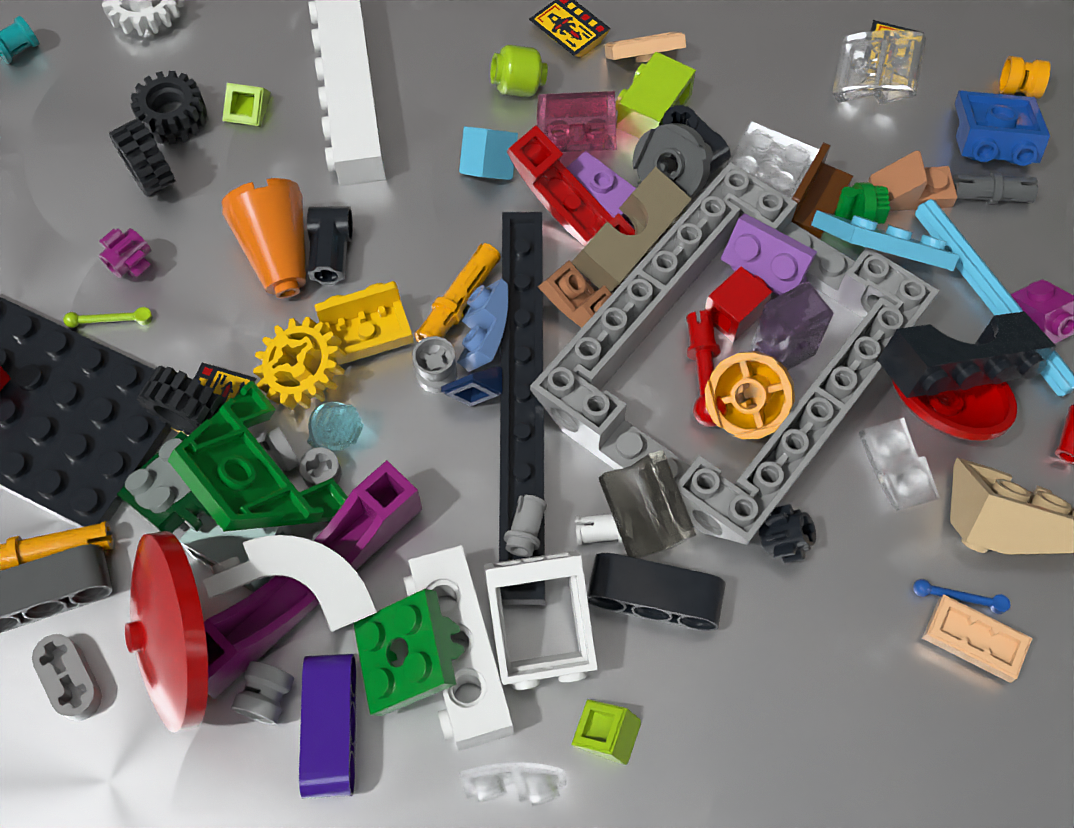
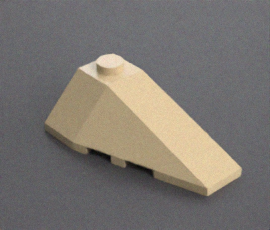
[950,457,1074,555]

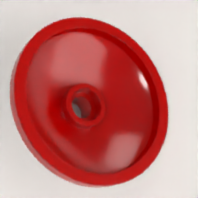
[892,380,1017,441]

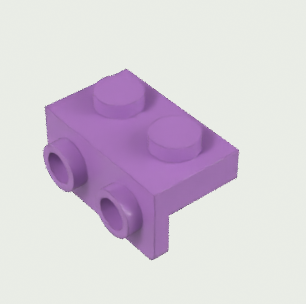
[720,213,817,298]

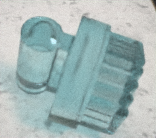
[307,402,364,451]

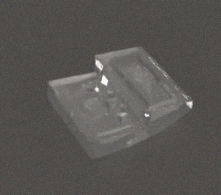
[832,30,926,104]

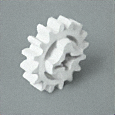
[102,0,185,36]

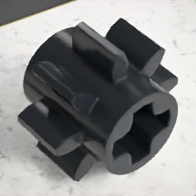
[759,504,816,563]

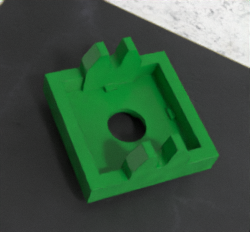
[353,589,465,716]

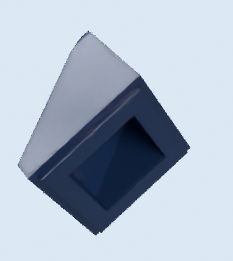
[441,366,502,407]

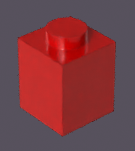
[704,266,773,342]

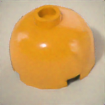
[705,351,795,439]

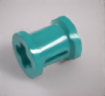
[0,16,40,64]

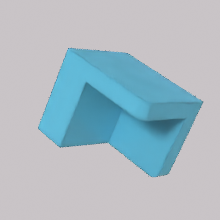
[459,126,518,180]

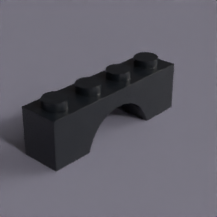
[877,311,1057,398]

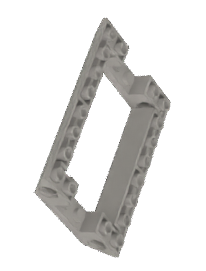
[530,162,939,545]

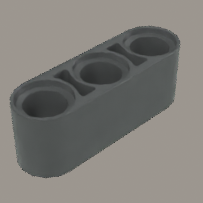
[0,544,112,633]

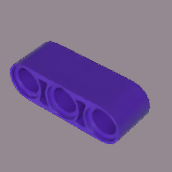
[299,654,356,799]

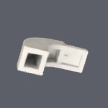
[202,535,377,632]

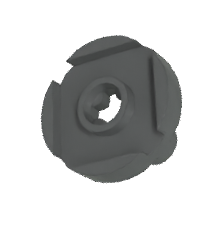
[632,123,713,199]

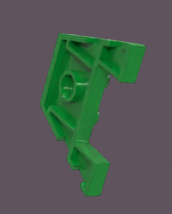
[168,381,348,532]

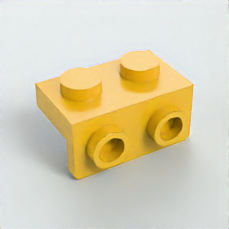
[314,281,414,365]

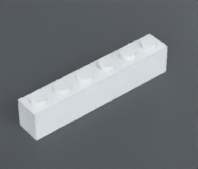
[308,0,386,186]

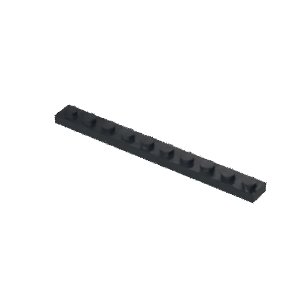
[499,212,545,605]

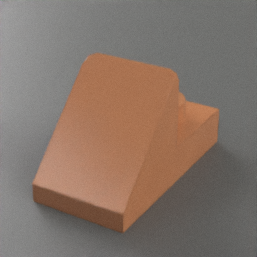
[868,151,957,211]

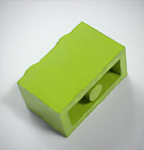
[614,52,696,139]

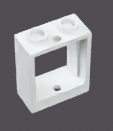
[484,550,598,690]

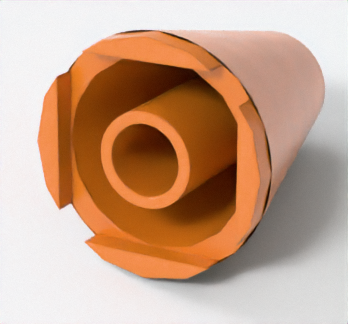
[221,178,306,299]

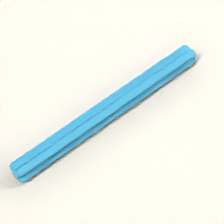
[915,199,1074,397]

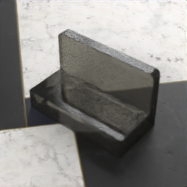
[599,450,697,559]

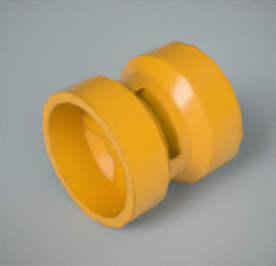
[999,56,1050,99]

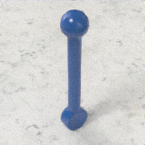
[913,579,1010,614]

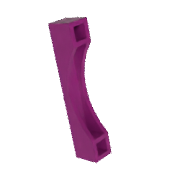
[204,460,422,699]

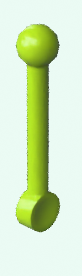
[63,307,153,328]

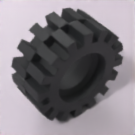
[130,71,207,145]
[109,118,176,197]
[137,366,225,435]

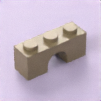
[572,166,692,292]

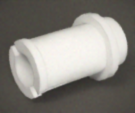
[575,508,632,545]

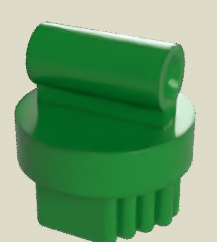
[834,182,891,224]

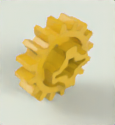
[253,317,346,410]

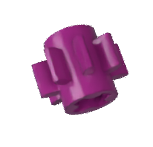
[98,228,152,278]

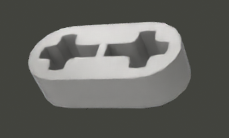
[32,634,102,721]

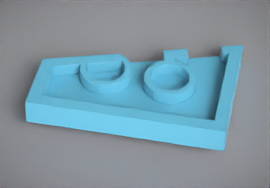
[811,210,960,271]

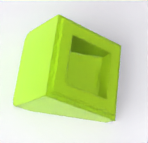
[222,83,271,127]
[571,699,641,765]

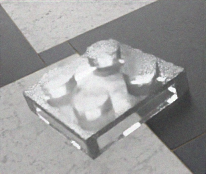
[724,122,819,199]

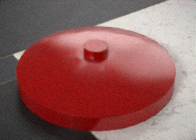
[125,531,208,732]

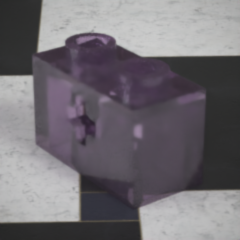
[751,281,834,370]

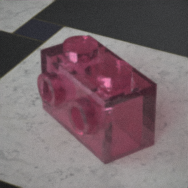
[536,91,617,152]

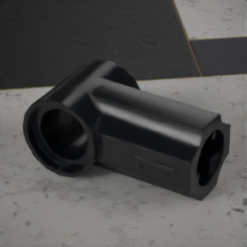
[307,206,353,285]

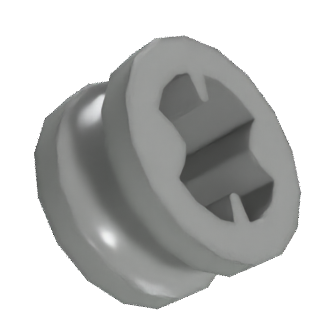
[299,447,342,488]

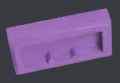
[566,151,636,219]

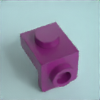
[1010,279,1074,344]

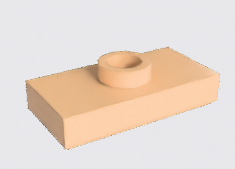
[604,31,686,62]
[922,594,1032,683]

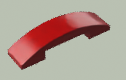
[507,125,635,246]

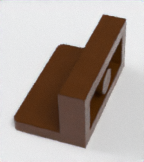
[791,142,853,240]

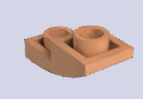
[538,260,612,328]

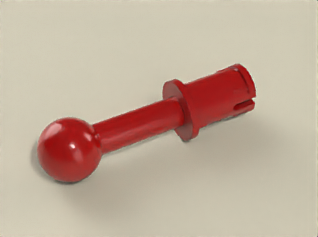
[686,310,728,427]

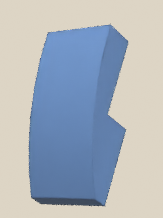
[457,278,508,372]

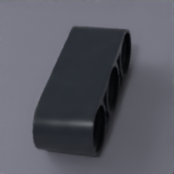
[587,553,726,631]

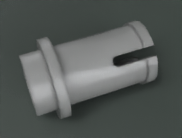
[504,495,547,557]

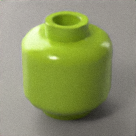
[490,45,548,98]

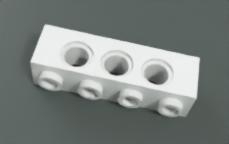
[403,545,514,751]

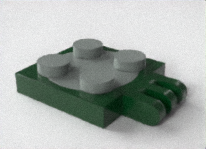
[117,431,212,533]

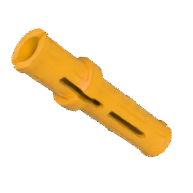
[414,243,501,343]
[0,521,114,571]

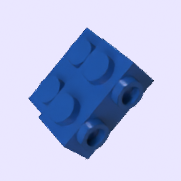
[954,90,1050,166]

